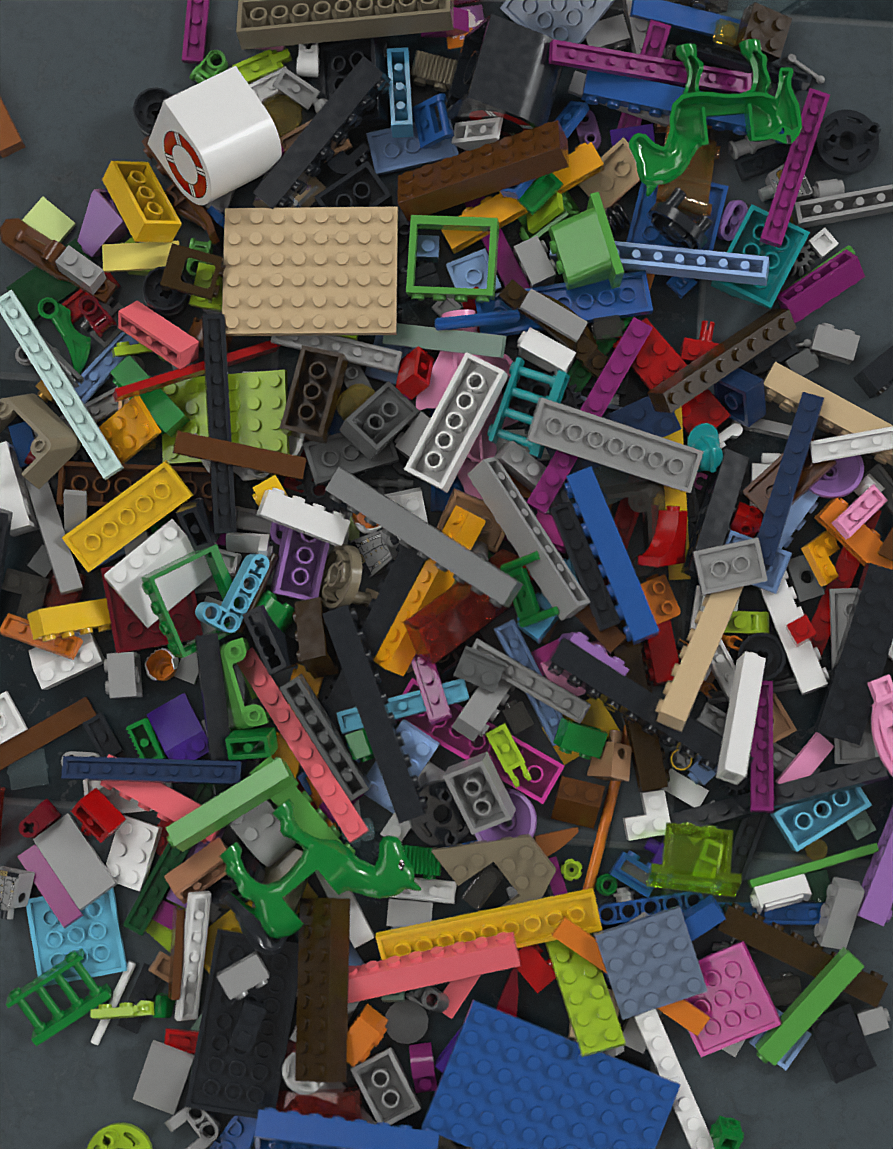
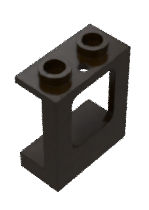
[160,243,226,303]

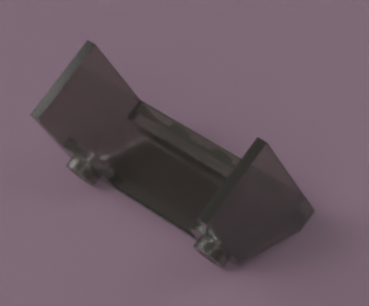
[600,481,666,577]

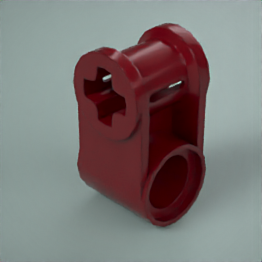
[78,295,117,338]
[19,799,62,838]

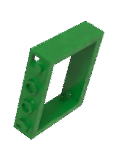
[141,544,240,658]

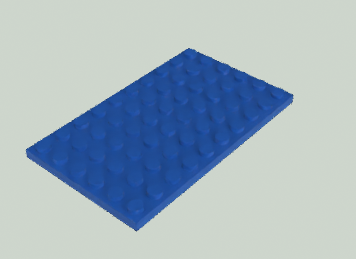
[422,1000,681,1149]

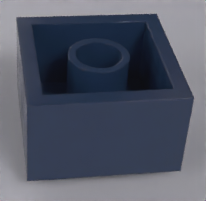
[714,368,766,427]

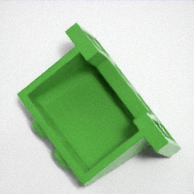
[549,192,624,290]

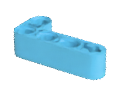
[195,554,270,633]

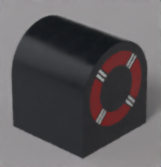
[446,14,563,138]

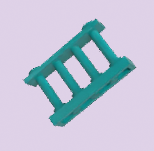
[487,357,570,459]

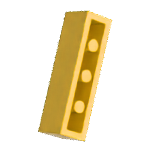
[27,598,111,642]

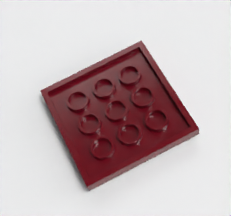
[101,566,203,653]

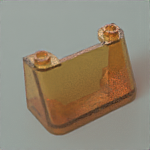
[656,124,720,223]

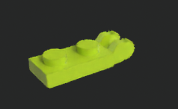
[485,723,532,788]

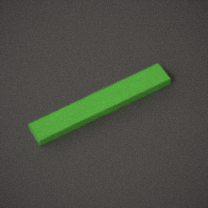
[747,843,879,888]

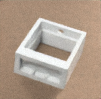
[517,327,576,375]

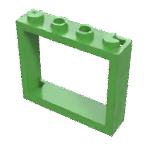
[406,215,499,303]

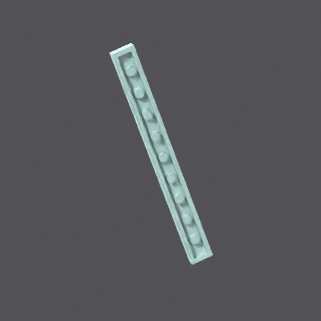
[0,290,124,480]

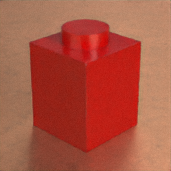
[786,614,817,647]

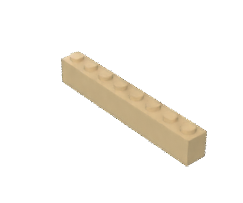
[655,586,744,732]

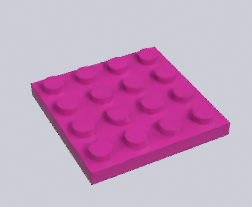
[685,941,781,1057]

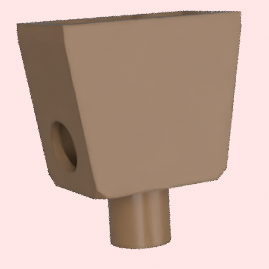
[587,730,632,781]

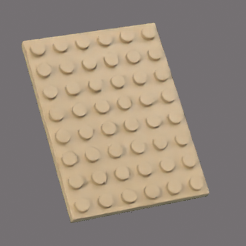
[222,207,398,336]

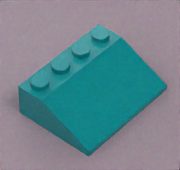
[711,204,810,309]

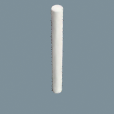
[90,960,136,1045]

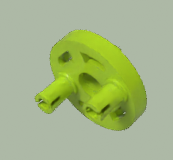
[87,1122,153,1149]

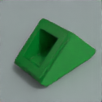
[152,993,175,1018]

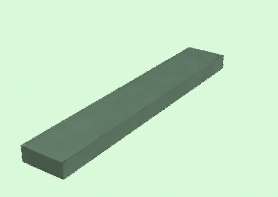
[382,323,506,358]

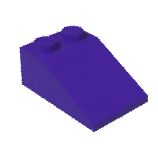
[146,693,209,760]

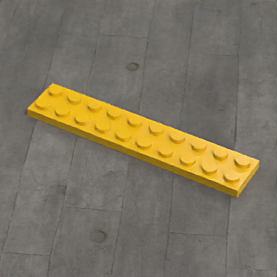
[376,888,603,960]

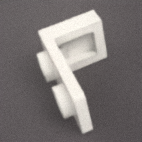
[226,533,273,559]

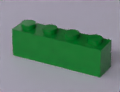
[110,355,190,438]

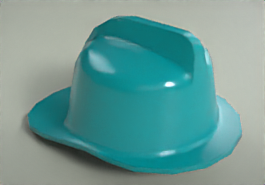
[687,423,723,473]

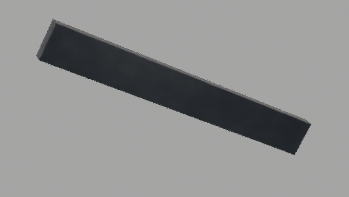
[194,633,234,798]

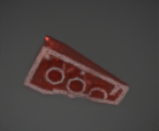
[276,1087,363,1122]

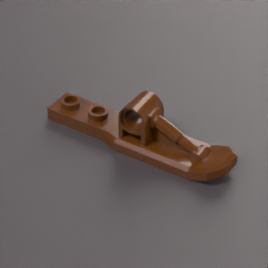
[141,136,223,246]
[0,218,117,304]

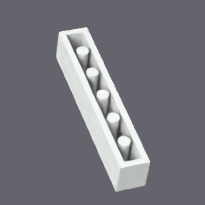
[759,571,830,695]

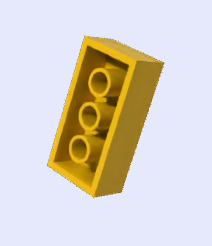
[102,161,182,242]

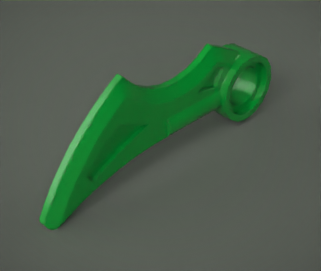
[38,297,91,375]

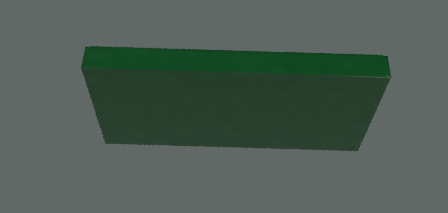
[6,238,93,322]

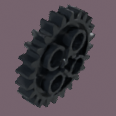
[512,371,583,434]
[296,462,366,514]

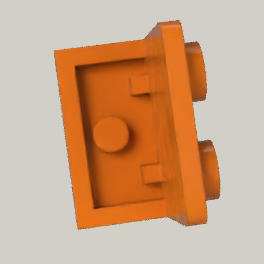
[640,574,681,624]

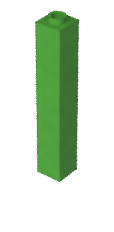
[166,757,297,852]
[755,946,864,1066]

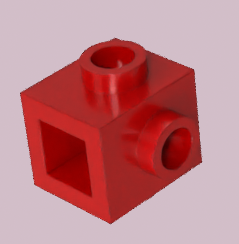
[730,502,763,538]

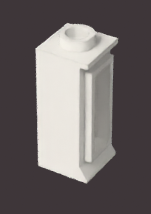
[750,874,812,914]

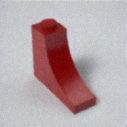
[638,506,688,567]

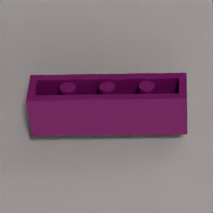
[777,249,865,323]

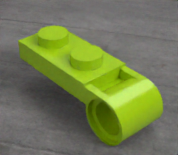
[112,341,168,362]
[724,611,770,635]

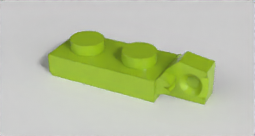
[232,49,292,84]
[91,1000,154,1020]

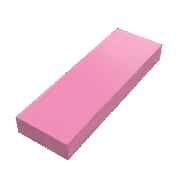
[832,484,888,539]
[775,732,835,784]

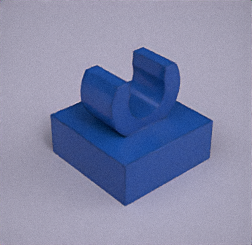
[666,276,697,298]

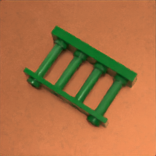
[6,948,112,1046]

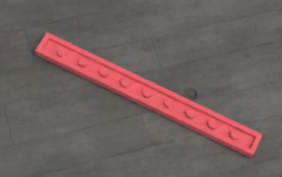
[237,647,369,843]

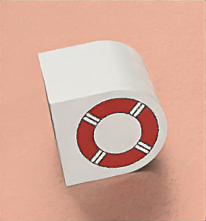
[147,66,282,205]

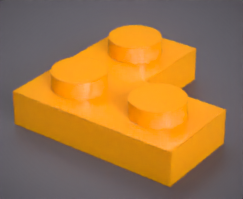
[801,531,840,587]

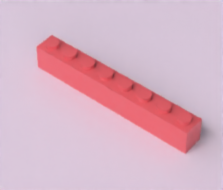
[348,932,520,1003]

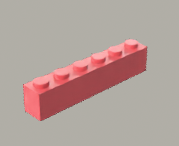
[100,754,221,843]

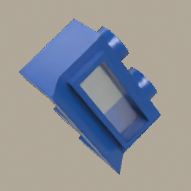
[609,850,661,898]

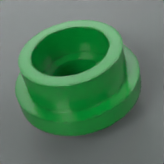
[596,874,618,896]

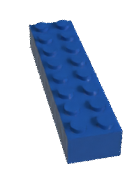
[564,466,659,645]
[255,1108,439,1149]

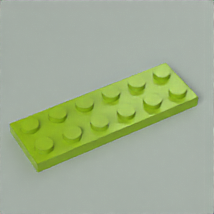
[545,940,626,1057]

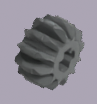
[790,244,815,277]

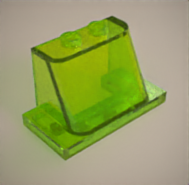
[646,822,742,897]

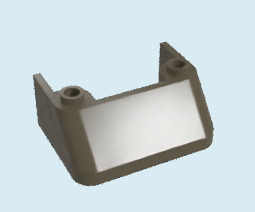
[0,394,81,489]

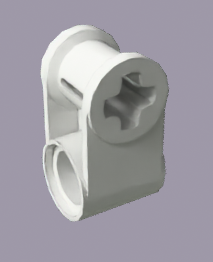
[297,43,319,77]

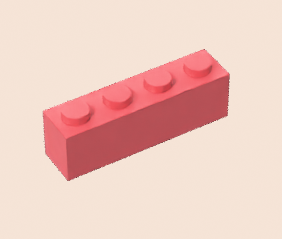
[118,300,199,369]

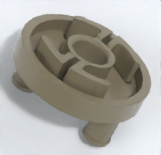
[320,544,371,609]

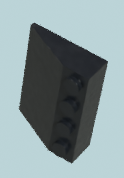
[319,37,391,129]

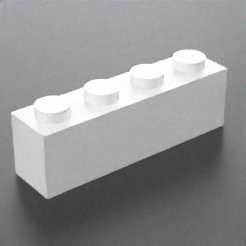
[256,488,351,546]

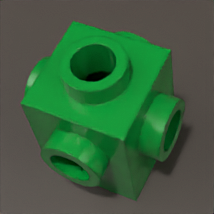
[710,1116,744,1149]

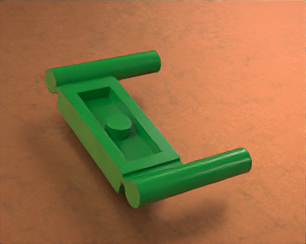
[500,551,560,628]

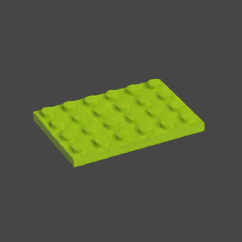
[161,370,290,465]

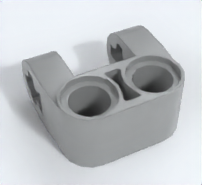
[164,1107,221,1149]

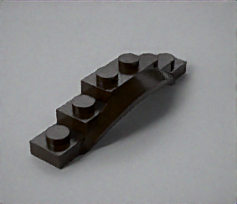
[498,279,609,380]

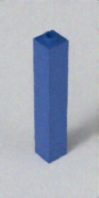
[602,894,726,986]

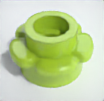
[561,859,582,881]

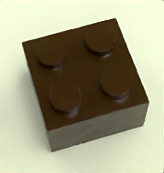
[732,2,792,63]

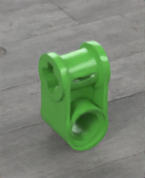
[189,50,228,84]
[186,238,214,280]

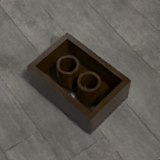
[293,596,339,679]

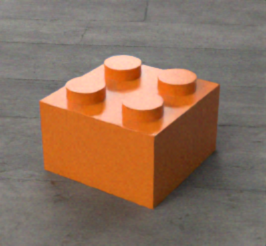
[347,1003,388,1067]

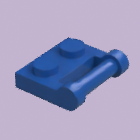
[412,94,454,149]

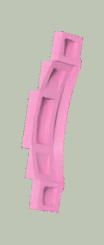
[867,674,893,776]

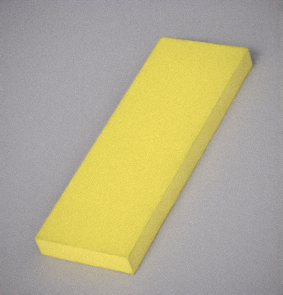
[102,241,179,272]

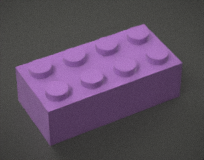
[270,526,329,601]

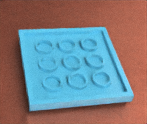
[26,887,127,987]

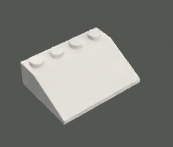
[104,519,212,628]

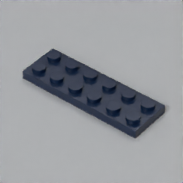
[545,396,682,482]

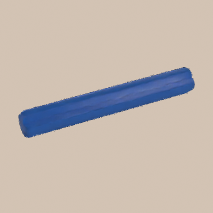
[435,310,520,331]

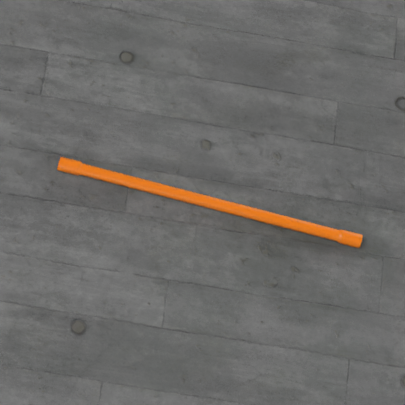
[583,642,650,890]

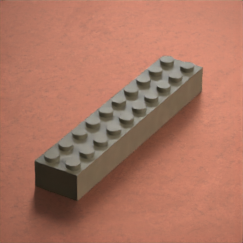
[236,0,454,50]

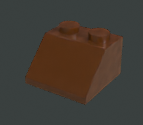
[551,776,605,829]

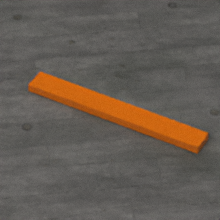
[552,916,710,1036]

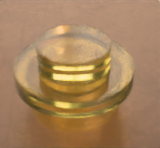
[805,838,828,860]

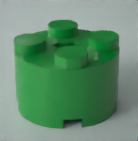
[255,590,295,633]

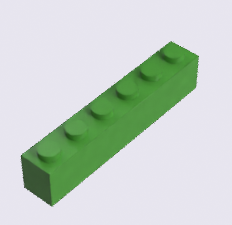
[250,757,355,853]

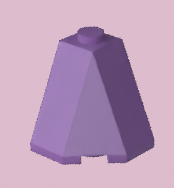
[77,189,129,257]

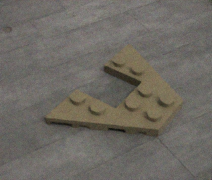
[432,834,556,907]

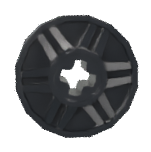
[133,87,173,137]
[142,266,189,320]

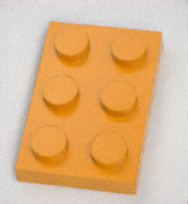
[99,395,161,464]

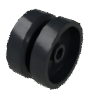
[734,633,786,681]

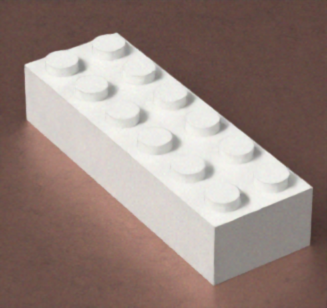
[404,352,509,493]

